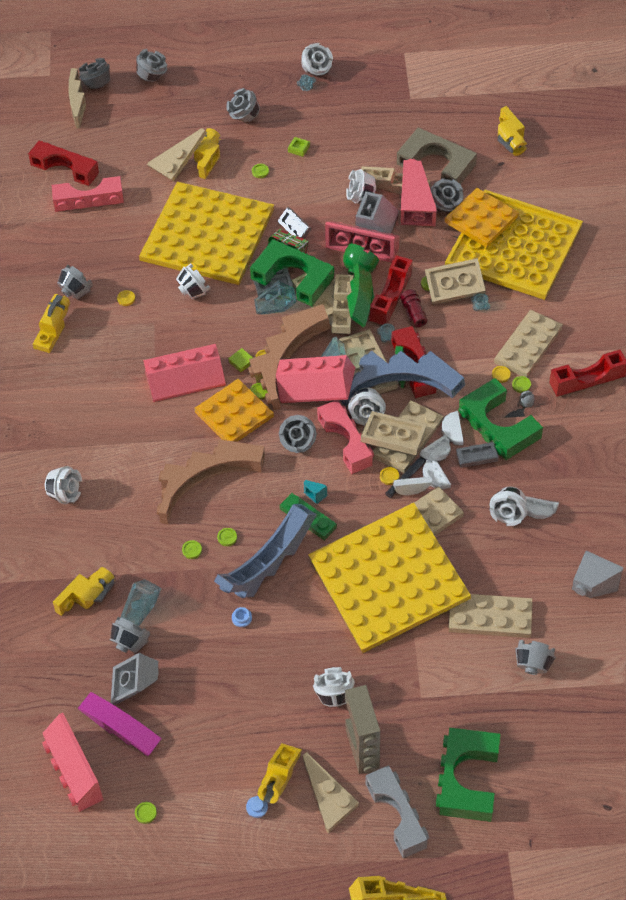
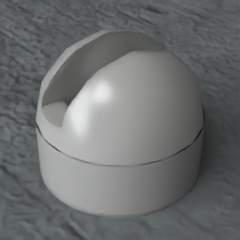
[519,391,535,407]

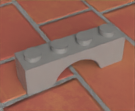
[365,765,429,858]

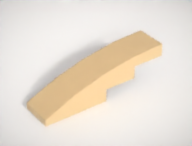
[69,68,86,128]
[361,166,431,194]
[332,274,354,334]

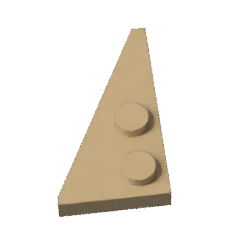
[147,128,207,182]
[303,752,359,833]

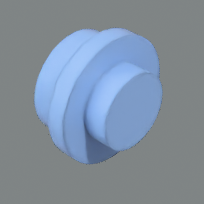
[232,607,252,627]
[246,796,268,818]

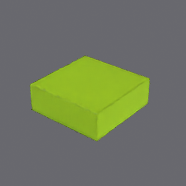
[288,137,310,157]
[228,348,253,372]

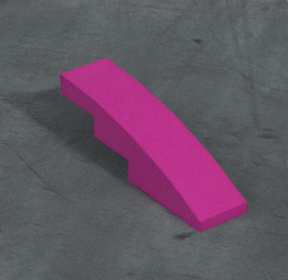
[78,692,162,757]

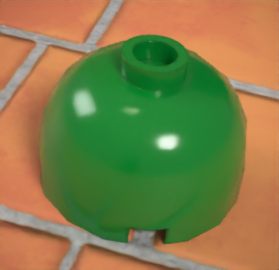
[343,243,379,277]

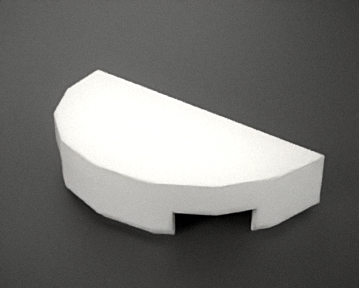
[442,411,463,445]
[420,435,451,461]
[423,459,451,489]
[393,477,432,495]
[525,496,559,519]

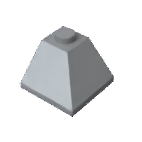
[572,551,623,598]
[111,653,159,705]

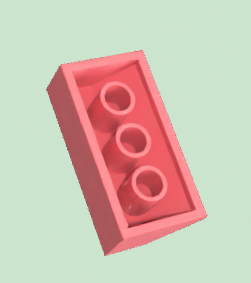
[325,221,399,263]
[143,344,226,402]
[276,355,356,403]
[42,713,103,811]

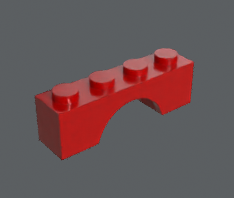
[28,140,99,186]
[370,255,413,326]
[391,326,437,399]
[549,349,626,397]

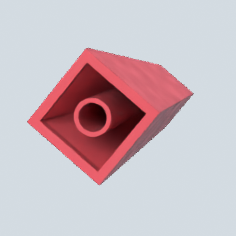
[401,159,436,226]

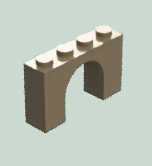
[397,128,477,185]
[345,685,380,774]

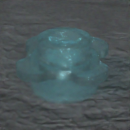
[297,74,316,91]
[471,293,490,311]
[377,324,395,342]

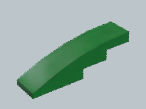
[346,263,372,327]

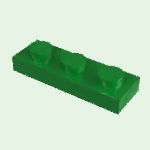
[279,493,337,541]

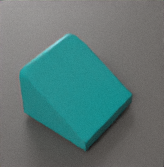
[304,480,328,504]

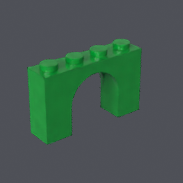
[250,239,334,307]
[458,378,543,460]
[436,727,500,822]

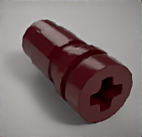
[400,289,428,327]

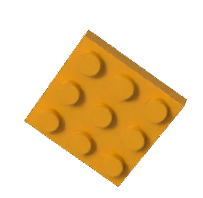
[445,188,519,248]
[194,379,274,442]

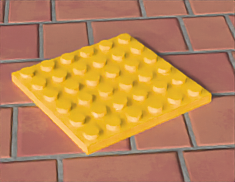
[139,182,274,285]
[445,190,583,300]
[308,502,471,653]

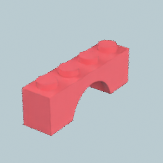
[51,176,124,212]
[317,400,374,474]

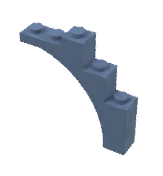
[340,350,465,406]
[214,504,317,598]

